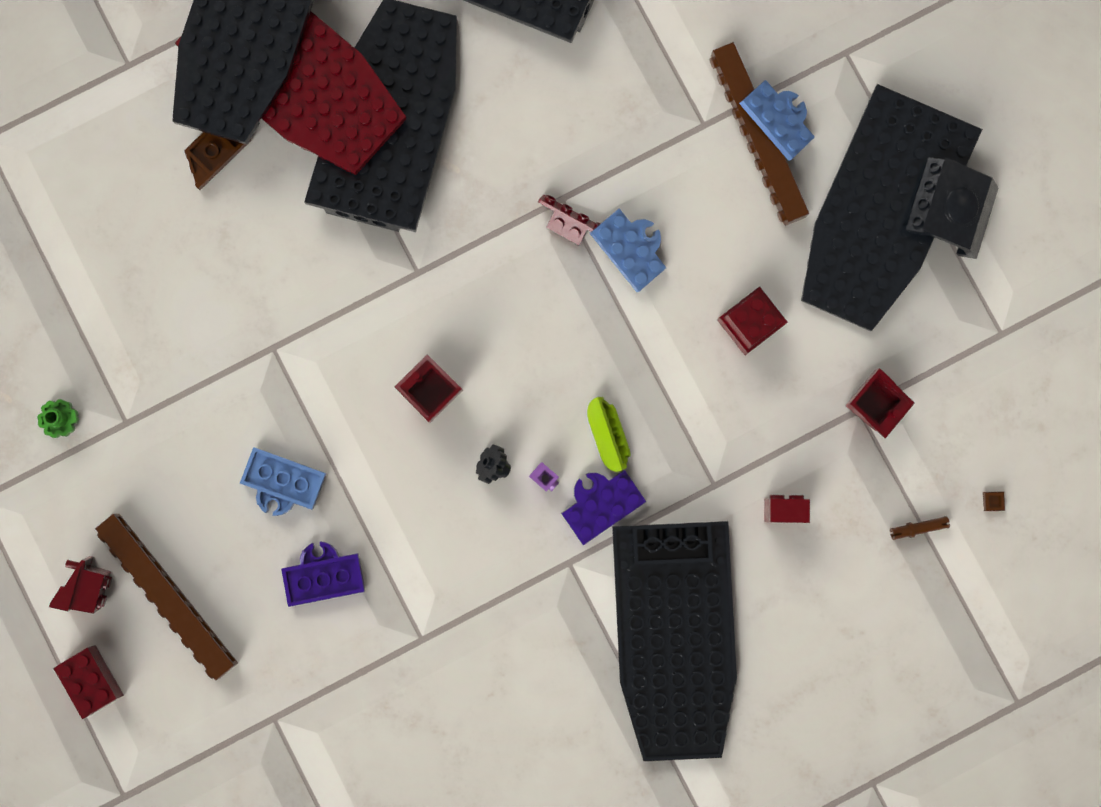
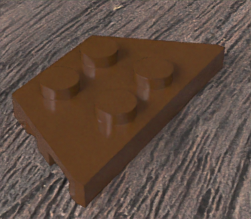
[184,132,252,190]

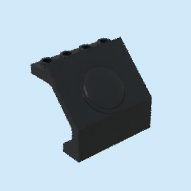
[906,157,999,259]

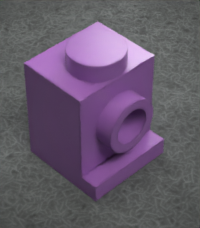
[529,462,559,492]

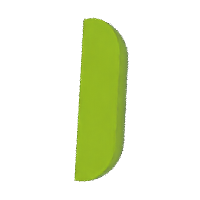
[587,397,631,472]

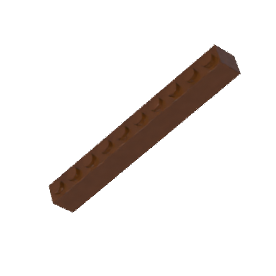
[709,42,809,226]
[95,514,238,681]

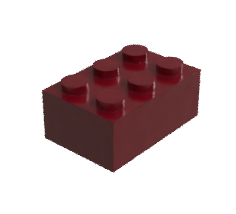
[53,645,124,719]

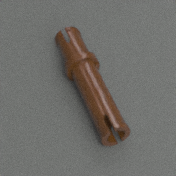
[890,516,950,540]

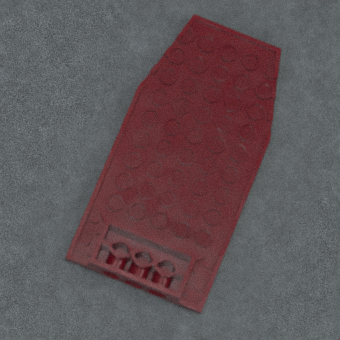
[175,11,407,175]

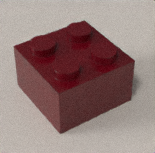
[764,495,810,523]

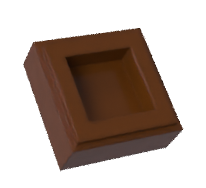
[983,491,1005,511]

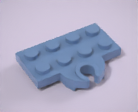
[739,80,815,161]
[590,208,666,292]
[240,447,327,516]

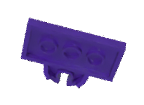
[561,470,646,545]
[281,541,365,607]

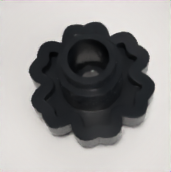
[476,444,511,484]

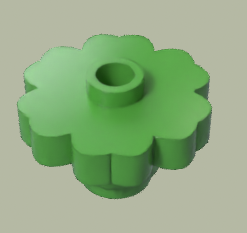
[37,399,79,438]

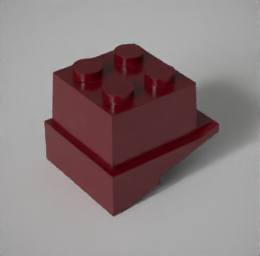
[717,286,788,355]
[394,354,463,423]
[845,368,915,439]
[49,556,112,614]

